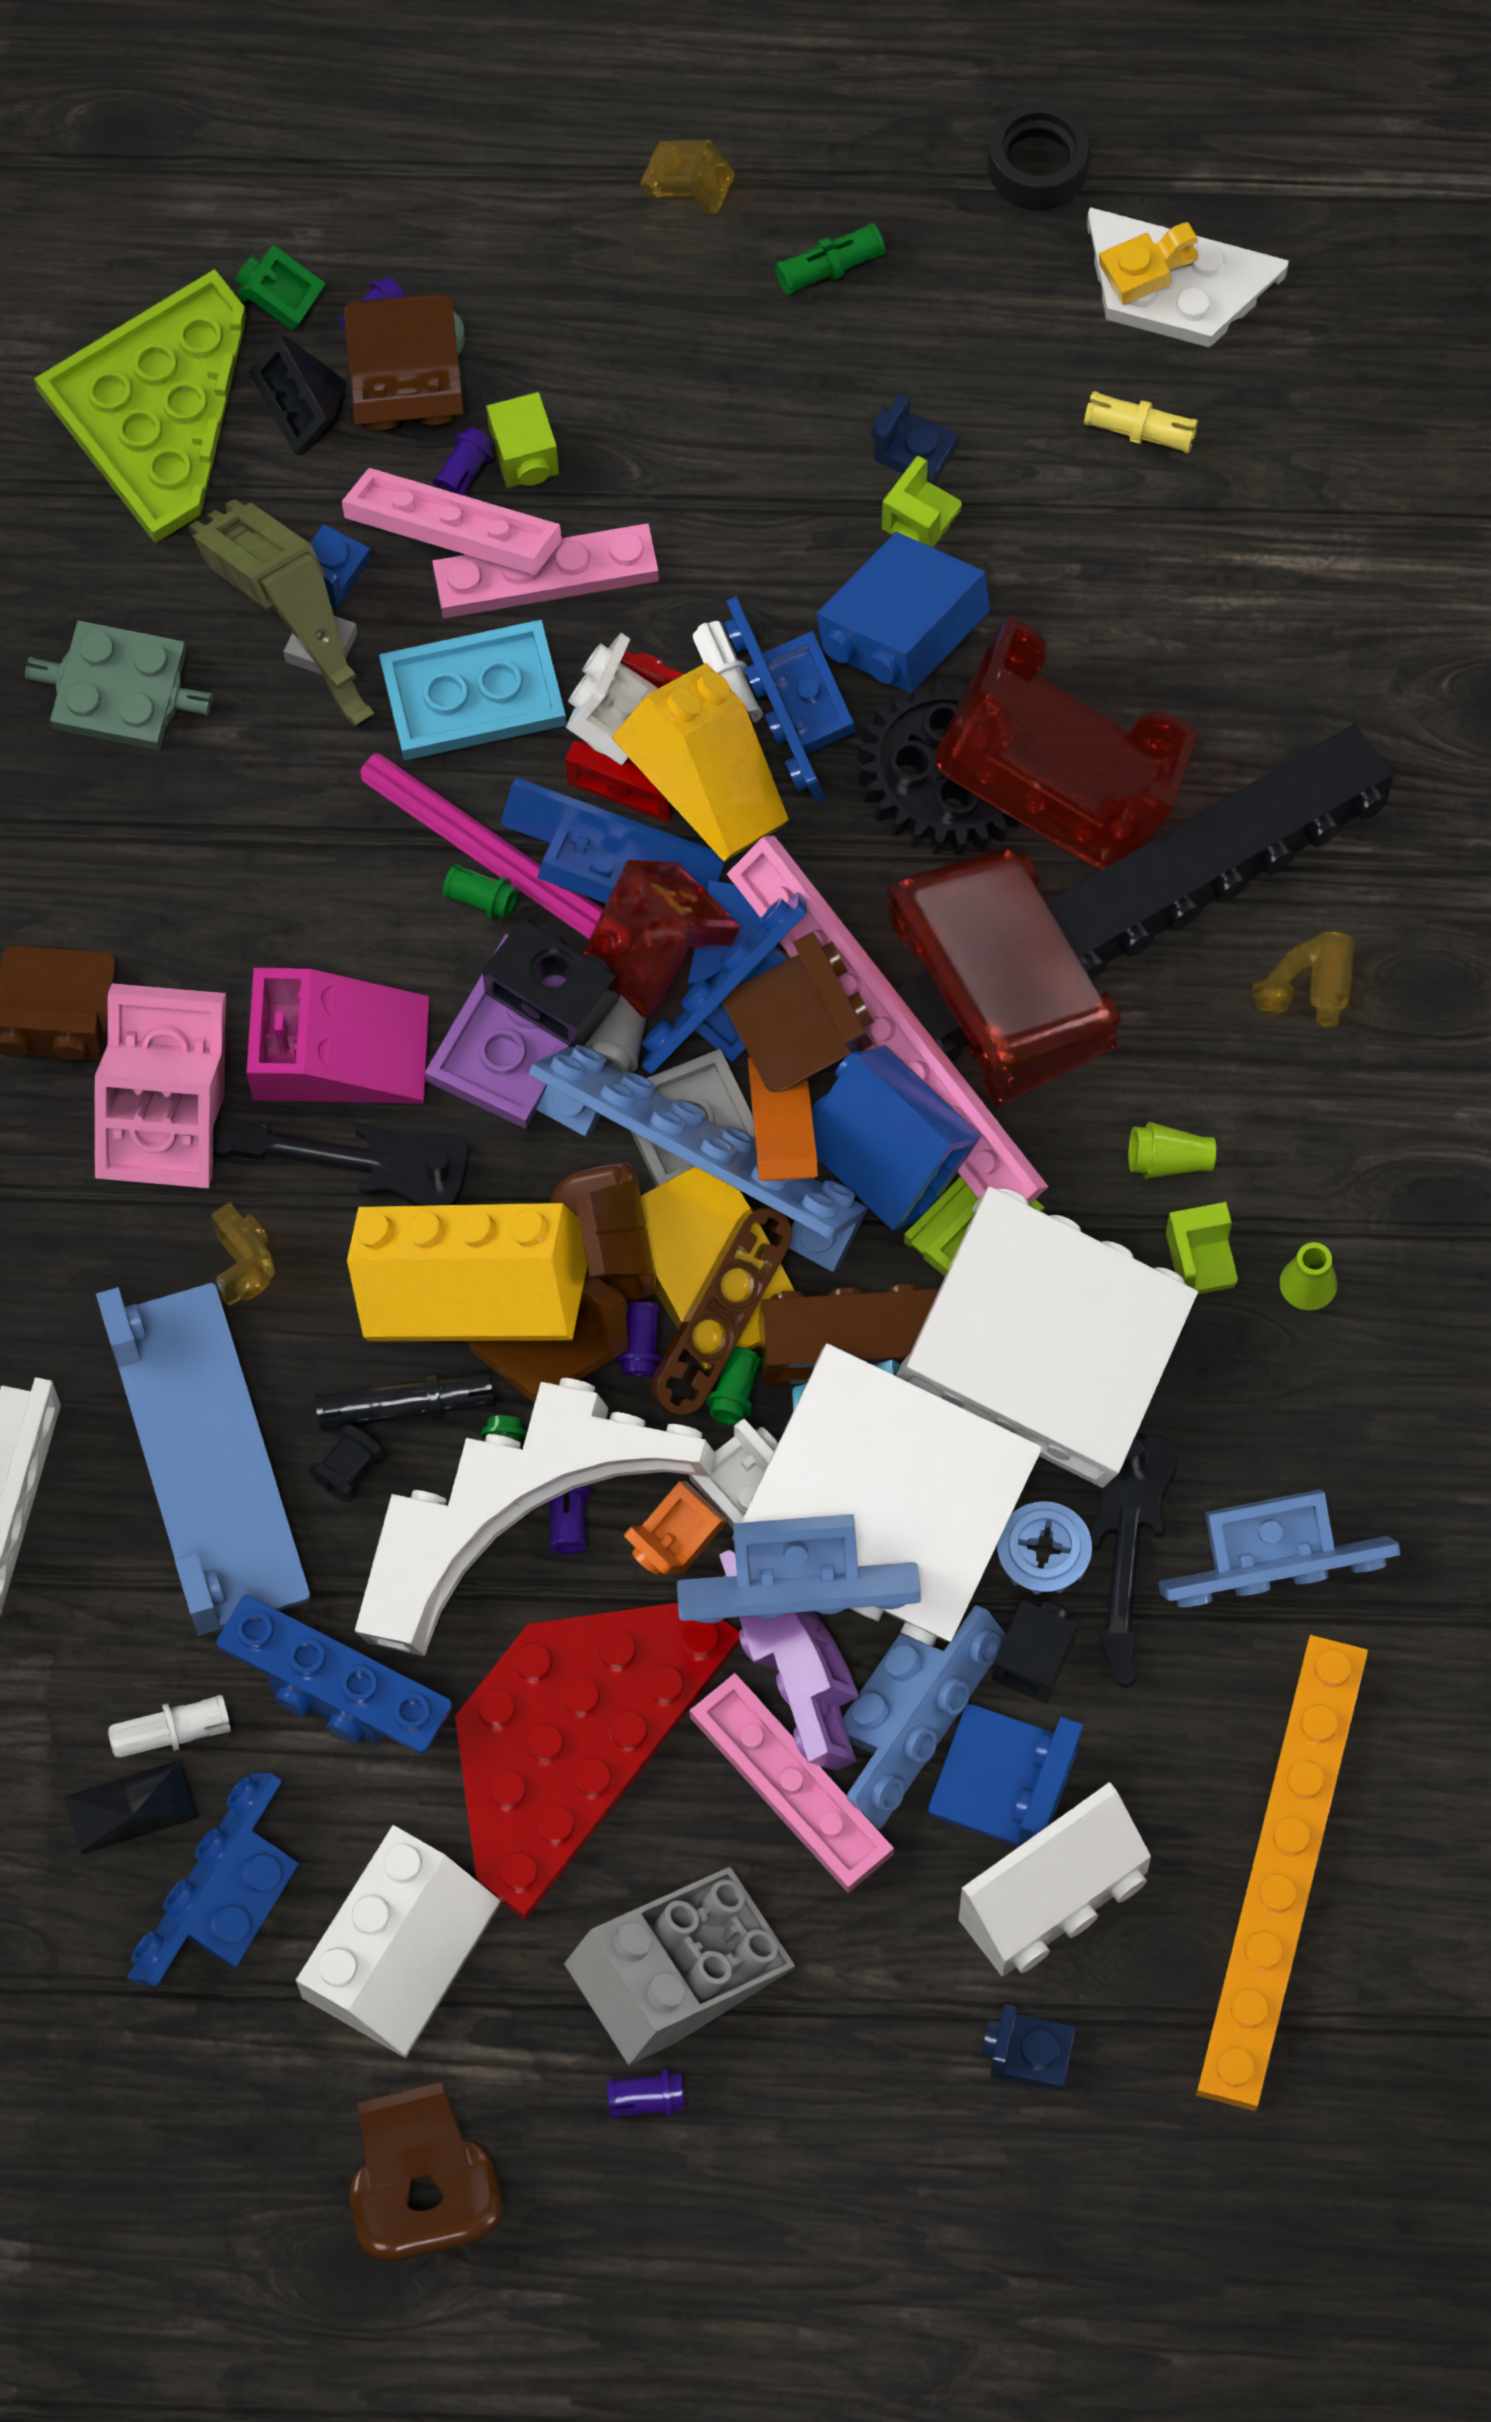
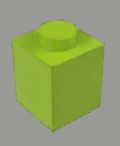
[486,392,559,488]

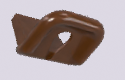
[549,1162,656,1302]
[350,2082,503,2261]

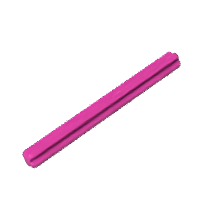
[360,753,636,958]

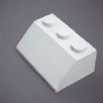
[959,1782,1151,1977]
[296,1825,501,2058]

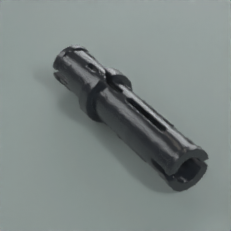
[315,1369,495,1432]

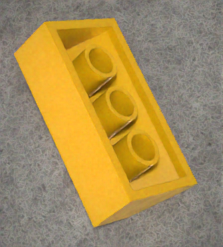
[347,1203,588,1341]

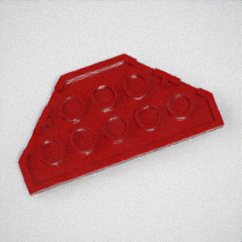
[455,1603,741,1921]

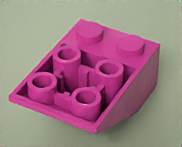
[246,968,430,1104]

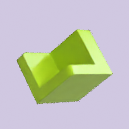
[882,456,961,548]
[1166,1202,1238,1295]

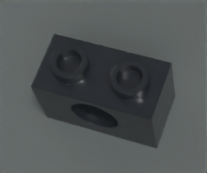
[482,919,618,1047]

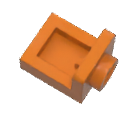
[624,1481,728,1575]

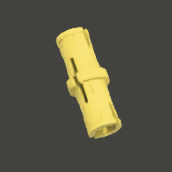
[1084,391,1198,454]

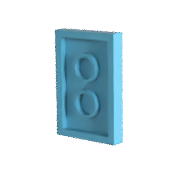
[379,620,567,761]

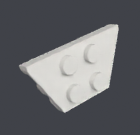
[1087,207,1289,348]

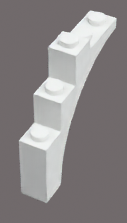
[355,1378,716,1656]

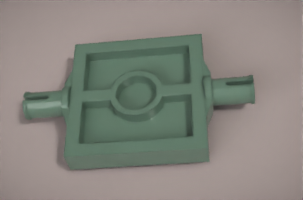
[25,620,213,751]

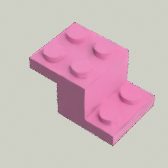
[95,983,226,1188]

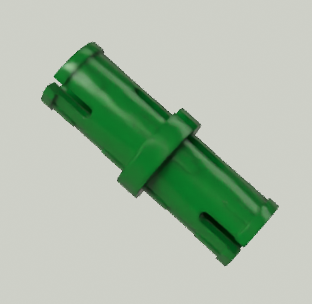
[774,223,885,296]

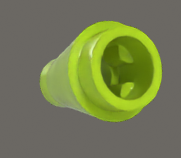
[1128,1122,1216,1179]
[1279,1242,1338,1310]

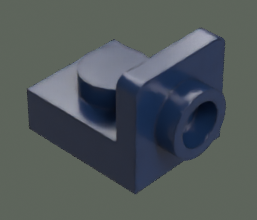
[871,393,958,485]
[982,2004,1076,2092]

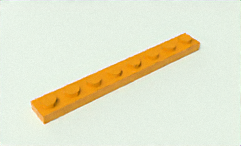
[1196,1635,1368,2112]

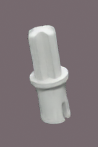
[693,621,763,722]
[108,1695,231,1757]

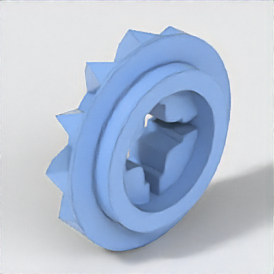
[997,1501,1092,1595]

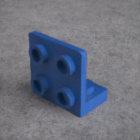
[928,1704,1083,1847]

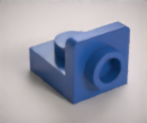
[310,524,372,609]

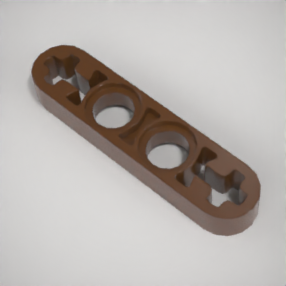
[650,1207,792,1415]

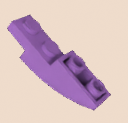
[719,1550,859,1771]

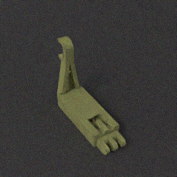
[188,499,375,726]

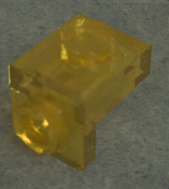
[640,139,735,214]
[211,1202,275,1306]

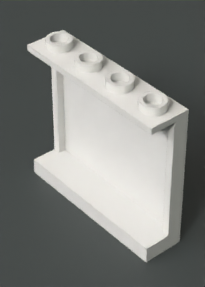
[896,1186,1198,1488]
[732,1343,1043,1647]

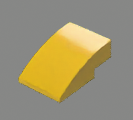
[641,1166,795,1372]

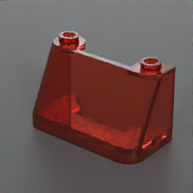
[935,615,1199,870]
[886,848,1121,1107]

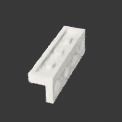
[0,1377,61,1616]

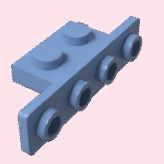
[1158,1489,1401,1607]
[677,1514,921,1623]
[843,1605,1006,1829]

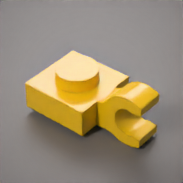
[1099,222,1199,305]

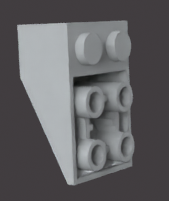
[564,1867,795,2065]

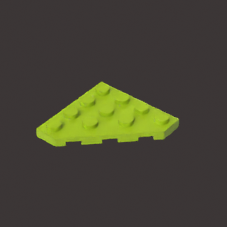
[34,269,247,544]

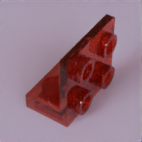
[584,860,741,1017]

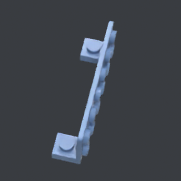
[528,1045,868,1272]
[96,1283,311,1636]

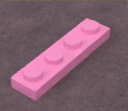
[342,468,562,575]
[432,523,659,619]
[689,1673,894,1893]

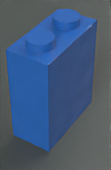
[817,531,990,694]
[811,1045,982,1231]

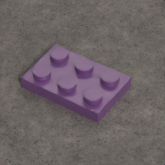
[425,934,570,1129]

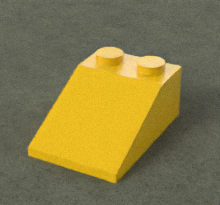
[611,663,789,862]

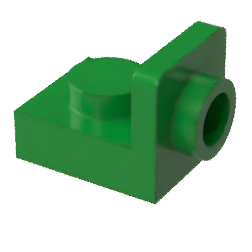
[234,245,326,331]

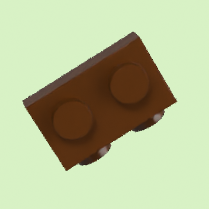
[344,293,463,430]
[723,931,874,1092]
[0,946,116,1061]
[468,1269,629,1402]

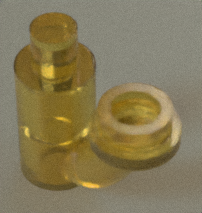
[1251,932,1355,1027]

